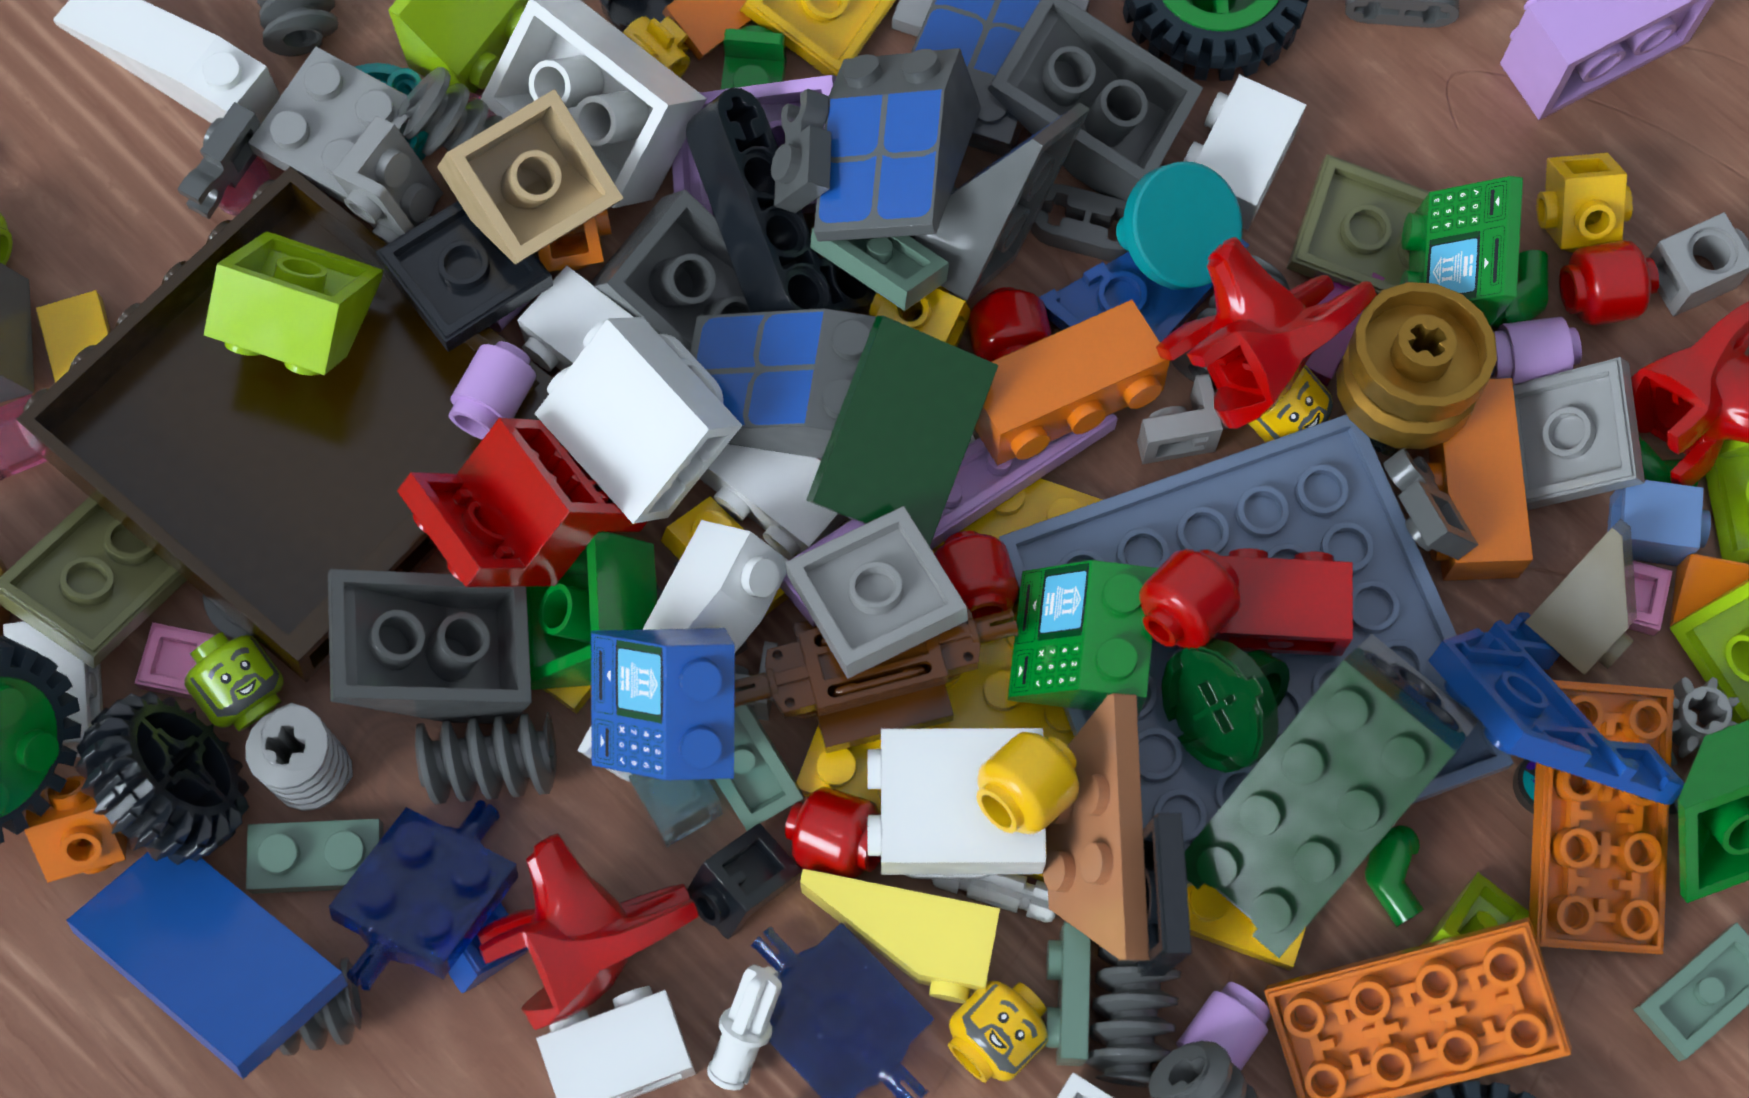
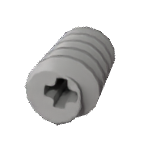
[245,703,353,811]

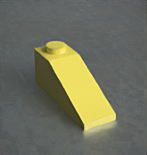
[800,869,1000,1003]

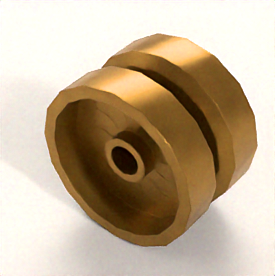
[1336,282,1497,449]

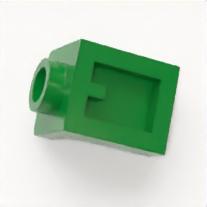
[720,26,787,90]

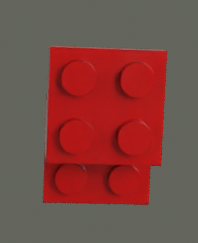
[397,417,648,587]

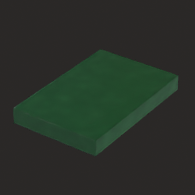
[806,316,999,547]

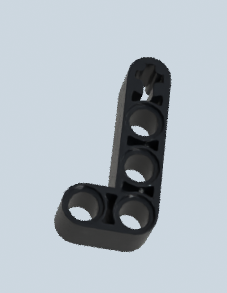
[686,88,877,313]

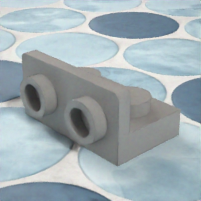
[332,115,443,244]

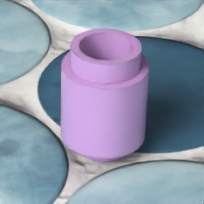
[1490,316,1582,385]
[449,341,536,440]
[1176,982,1271,1070]

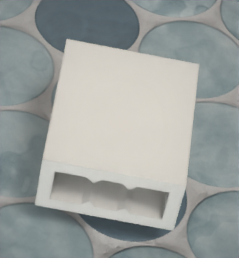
[534,317,743,524]
[868,728,1046,879]

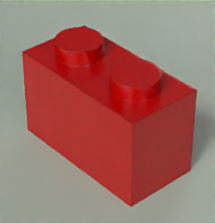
[1214,548,1353,656]

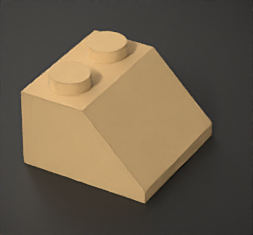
[437,89,623,265]

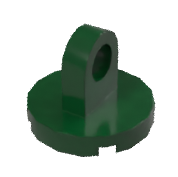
[1161,638,1290,773]

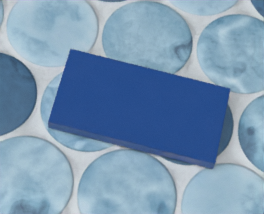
[66,852,347,1079]

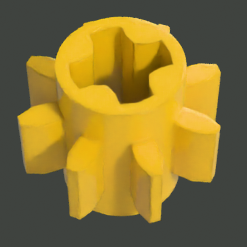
[622,16,690,78]

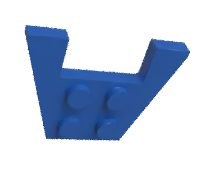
[1428,612,1685,805]

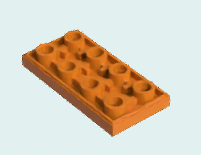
[1529,680,1674,955]
[1264,917,1572,1098]

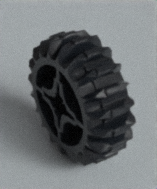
[75,691,250,865]

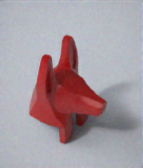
[1156,237,1377,429]
[1631,301,1749,486]
[477,833,699,1030]

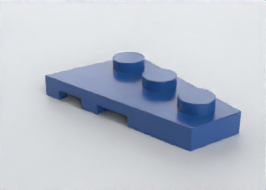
[1039,239,1249,342]

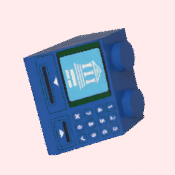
[591,628,735,780]

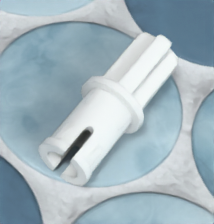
[707,965,782,1090]

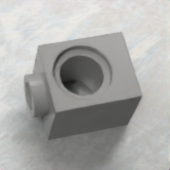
[1649,212,1749,317]

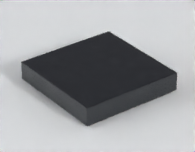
[376,201,553,352]
[1137,813,1192,977]

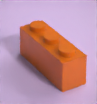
[975,300,1170,466]
[1427,378,1533,581]

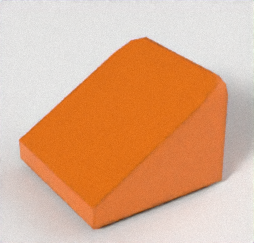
[1670,554,1749,626]

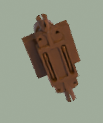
[734,608,1018,753]

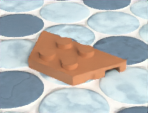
[1043,693,1149,961]

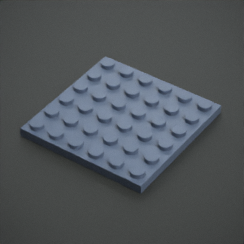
[999,414,1514,887]

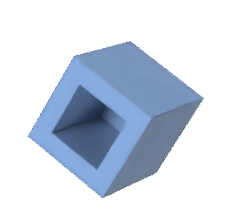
[1607,480,1711,566]

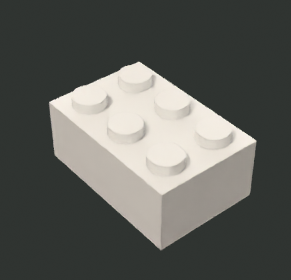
[480,0,707,208]

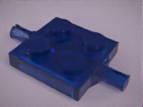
[328,800,518,991]
[751,922,935,1098]

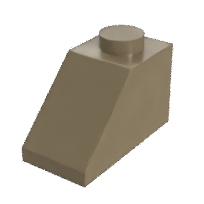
[1524,519,1637,675]

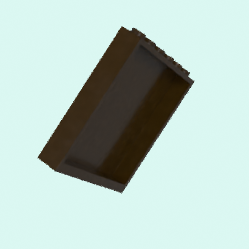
[16,166,553,682]

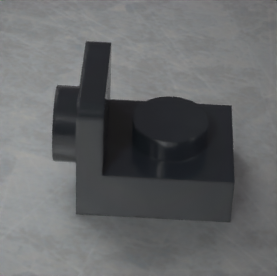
[687,822,802,939]

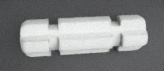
[933,874,1056,923]

